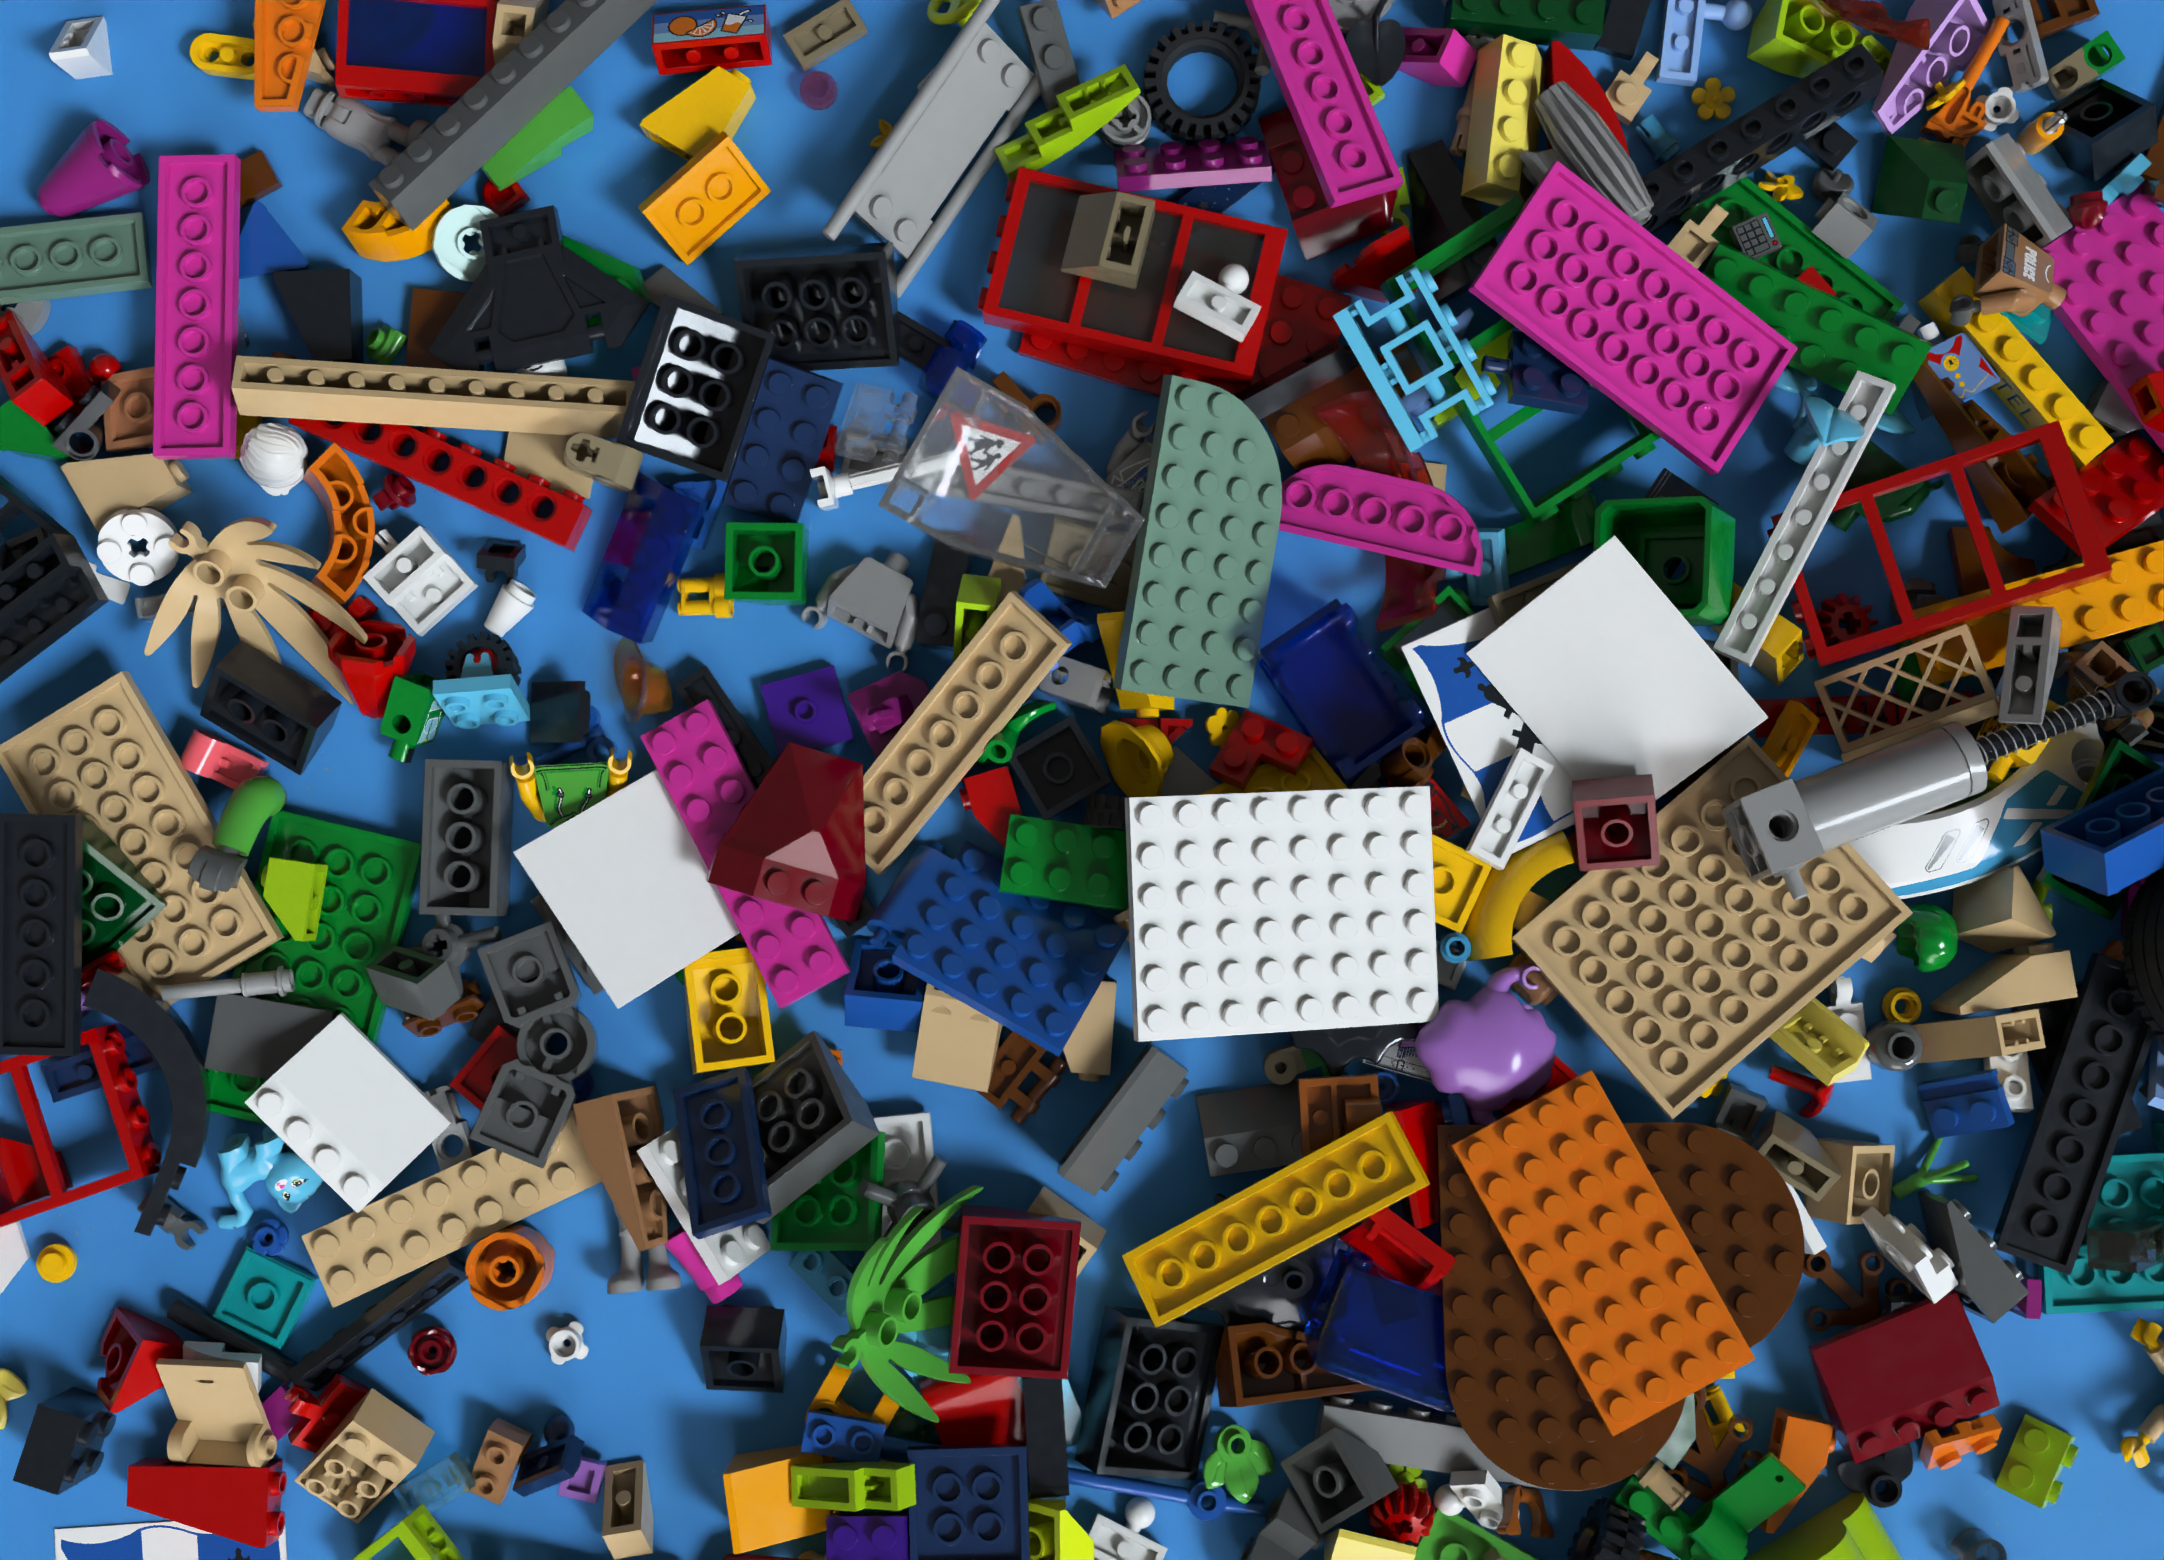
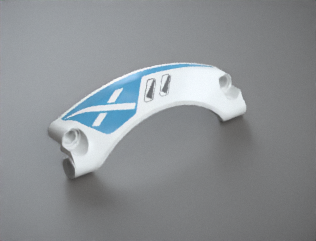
[1849,721,2105,899]

